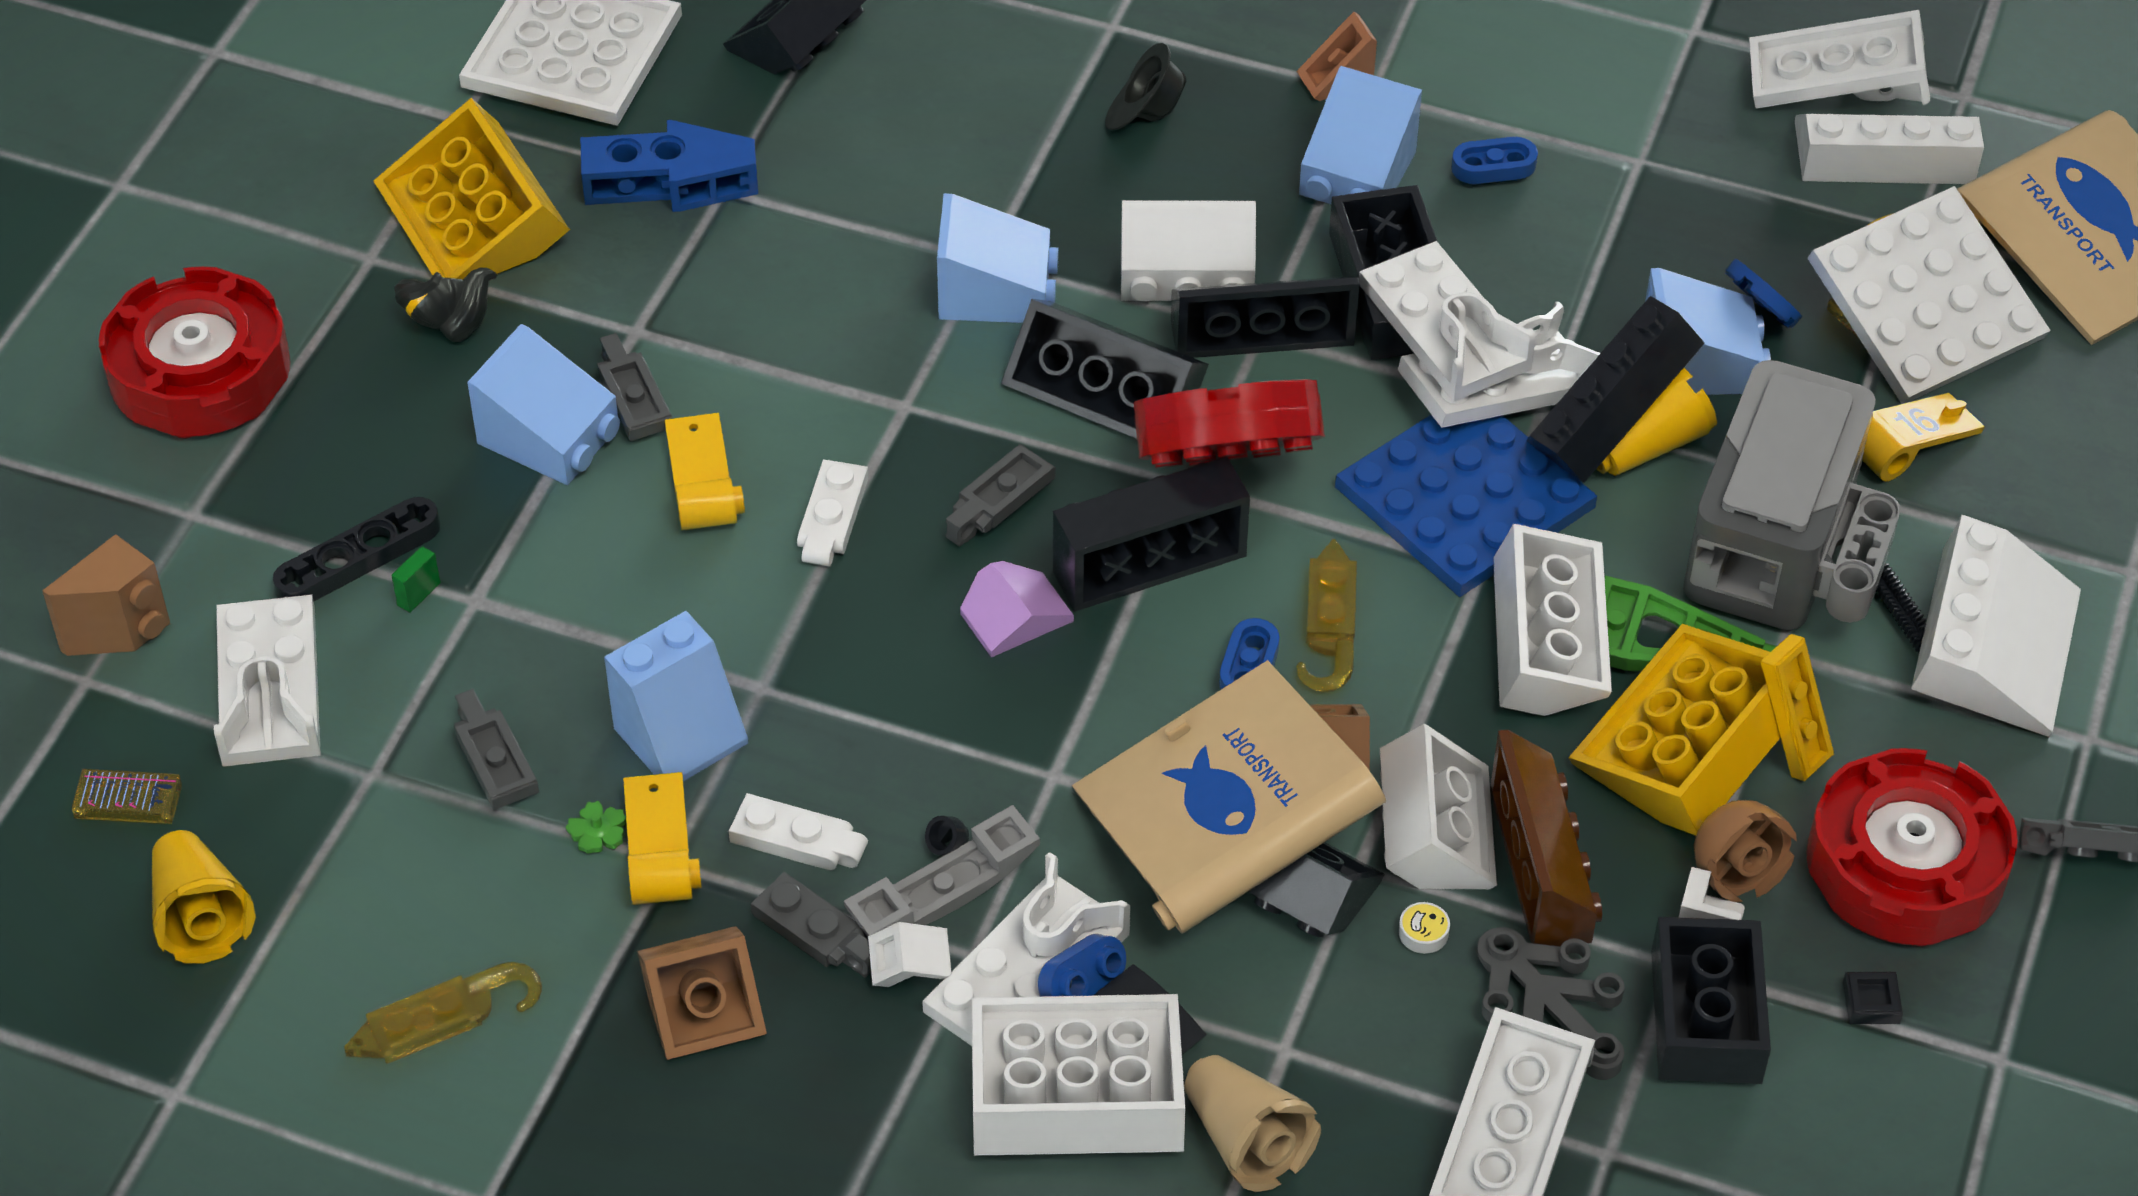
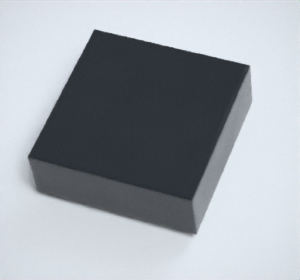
[1843,972,1903,1024]

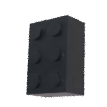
[1651,917,1771,1084]

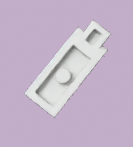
[797,459,869,567]
[729,793,868,870]

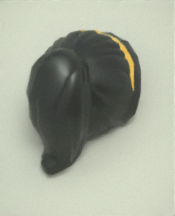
[394,268,497,342]

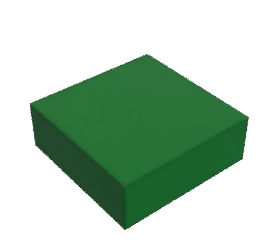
[392,546,441,613]

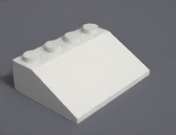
[1911,515,2081,737]
[972,994,1185,1156]

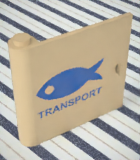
[1957,110,2138,345]
[1072,660,1386,934]

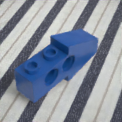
[580,120,758,212]

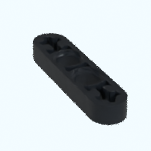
[273,497,440,601]

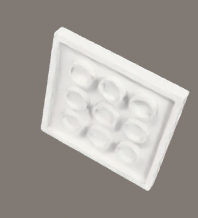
[459,0,682,126]
[1807,186,2051,404]

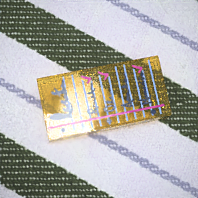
[72,769,182,824]

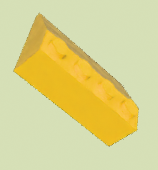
[373,98,570,279]
[1569,624,1781,836]

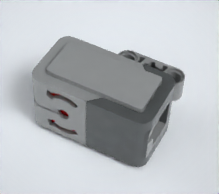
[1683,360,1900,630]

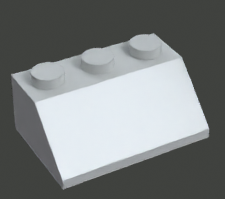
[1121,200,1256,301]
[1380,723,1497,890]

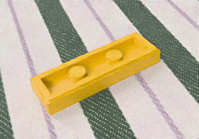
[1760,634,1834,782]

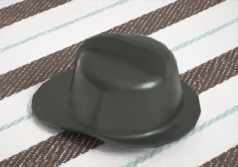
[1105,42,1186,131]

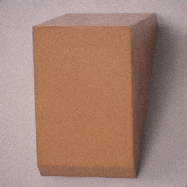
[1296,12,1377,101]

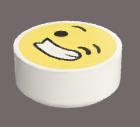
[1399,902,1450,954]

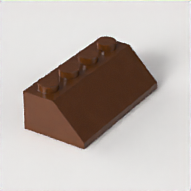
[1490,730,1602,947]

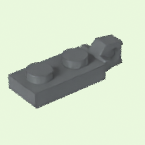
[597,333,672,441]
[945,444,1056,547]
[454,689,539,810]
[2019,818,2138,862]
[751,872,871,978]

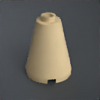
[1184,1055,1321,1192]

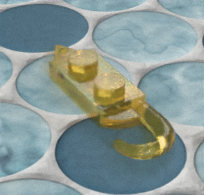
[1296,539,1357,692]
[344,962,542,1064]

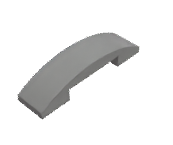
[844,805,1040,937]

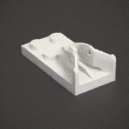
[1749,10,1930,109]
[1359,241,1536,402]
[1398,302,1600,428]
[214,594,321,767]
[923,853,1130,1046]
[1429,1007,1595,1196]

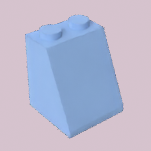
[1299,66,1422,204]
[937,193,1058,323]
[1645,268,1771,395]
[467,324,620,486]
[604,611,748,781]

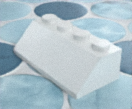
[1795,114,1984,184]
[1493,524,1612,716]

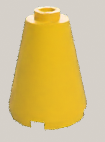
[1597,368,1717,476]
[152,830,256,963]

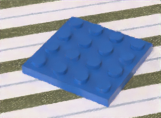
[1335,415,1597,597]

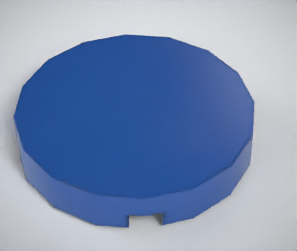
[1725,259,1803,328]

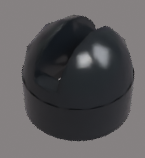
[925,816,969,856]

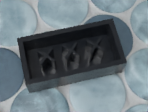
[1329,185,1438,360]
[1053,456,1250,612]

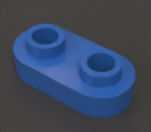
[1451,137,1538,184]
[1219,618,1280,690]
[1038,934,1126,997]

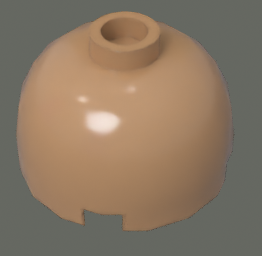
[1694,800,1797,902]

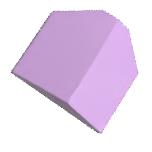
[960,561,1074,657]

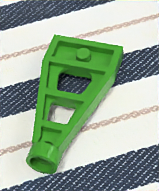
[1604,575,1777,671]

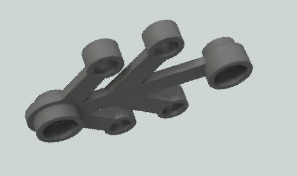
[1477,927,1625,1080]

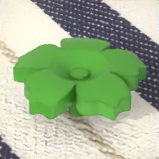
[566,801,626,854]

